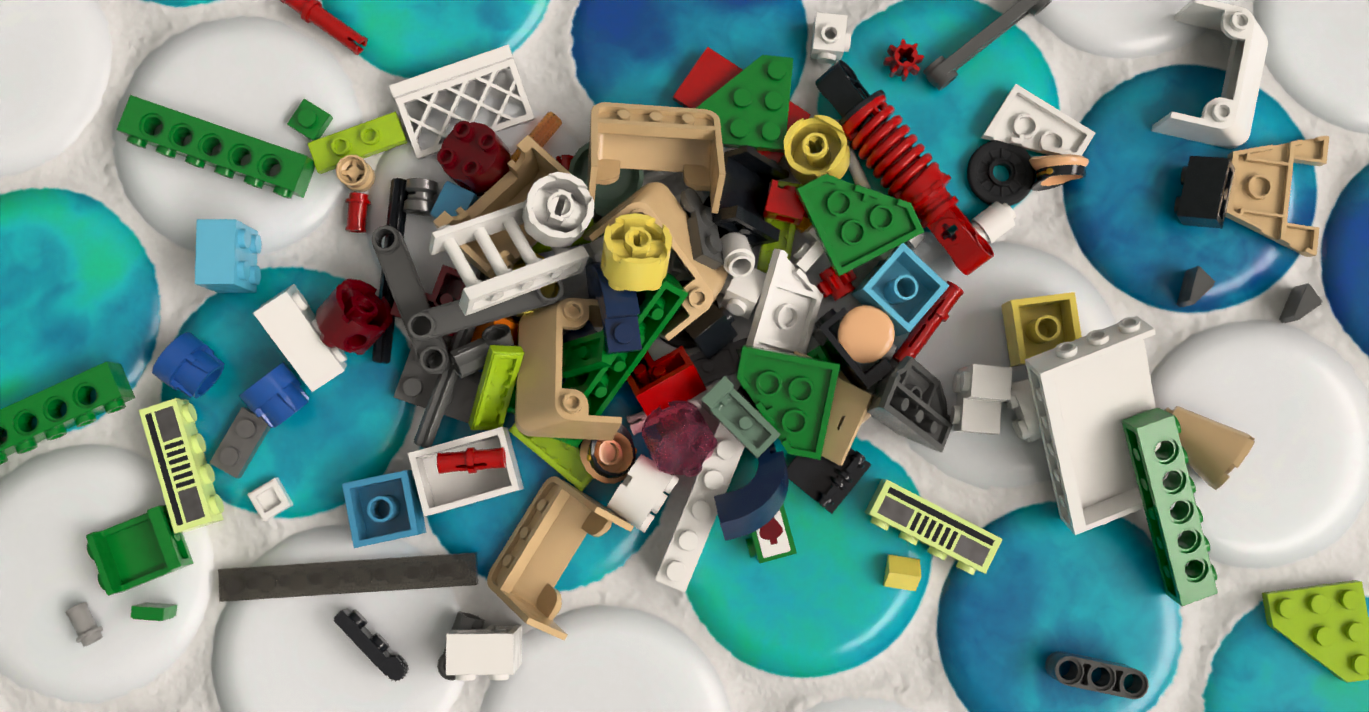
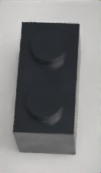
[1174,156,1235,229]

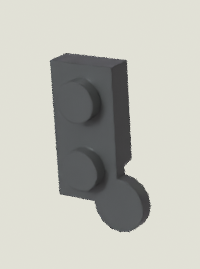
[680,188,724,270]

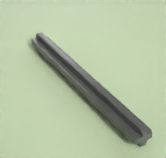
[414,269,490,448]

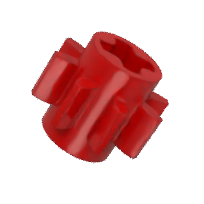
[883,39,924,81]
[817,266,857,301]

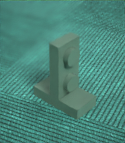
[701,376,781,458]

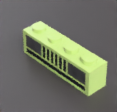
[139,398,224,534]
[865,479,1003,575]

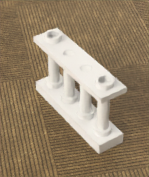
[429,201,589,316]

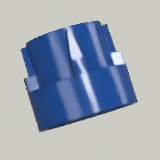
[152,332,225,398]
[239,362,309,429]

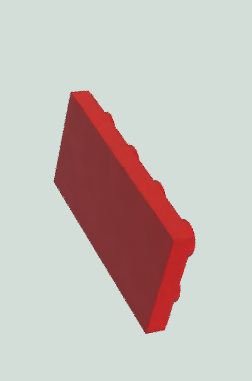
[673,47,811,164]

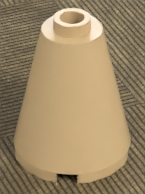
[1164,406,1255,490]

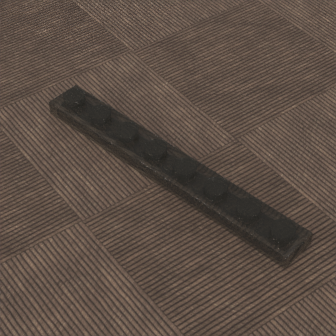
[218,552,479,602]

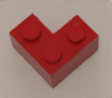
[627,346,707,422]

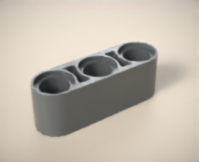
[1046,651,1149,699]

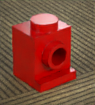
[763,180,808,226]

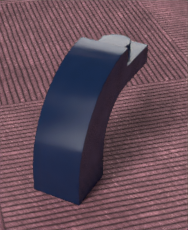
[585,262,642,355]
[714,442,789,541]

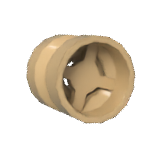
[336,155,375,193]

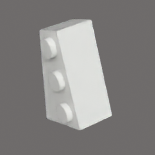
[253,284,348,392]

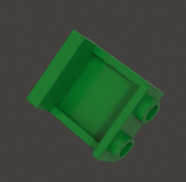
[86,505,194,596]

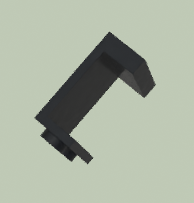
[712,145,789,246]
[812,308,894,390]

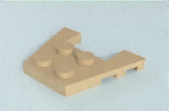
[1225,136,1329,257]

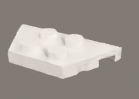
[746,249,823,354]

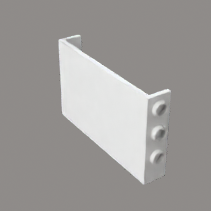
[1025,316,1167,535]

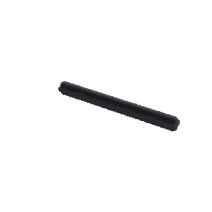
[372,178,409,364]

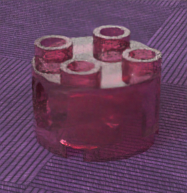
[642,400,718,477]

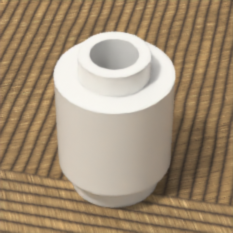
[971,201,1016,244]
[720,232,755,278]

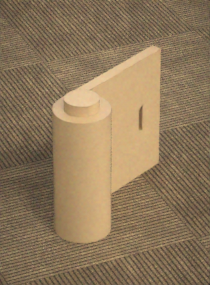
[760,351,874,466]

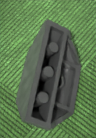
[867,356,953,452]

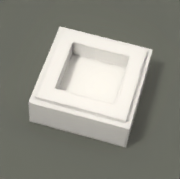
[247,478,294,522]

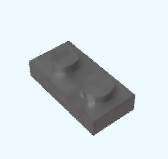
[209,407,270,478]

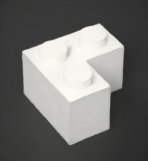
[950,364,1013,435]
[446,625,522,681]

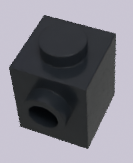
[684,303,738,359]

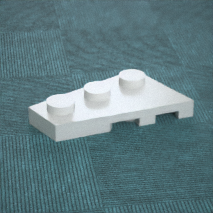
[981,84,1095,156]

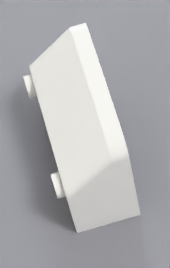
[1151,0,1268,149]

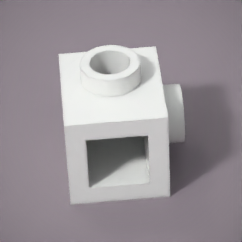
[810,12,851,65]
[720,268,766,320]

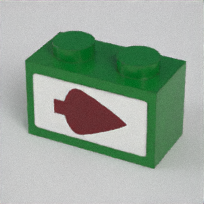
[745,504,797,564]

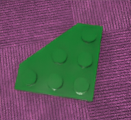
[696,55,793,153]
[795,174,924,276]
[737,345,840,460]

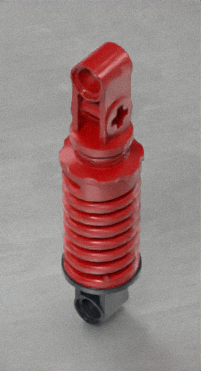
[815,60,994,276]

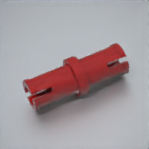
[437,447,506,474]

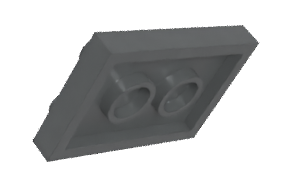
[394,346,482,423]

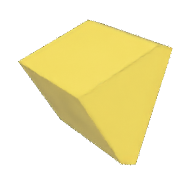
[883,554,921,591]

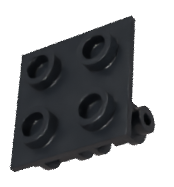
[787,448,871,514]

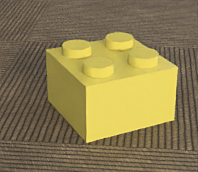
[1001,292,1082,367]

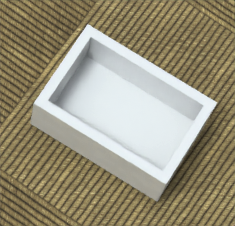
[408,427,524,517]

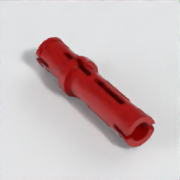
[280,0,368,55]
[892,281,964,363]

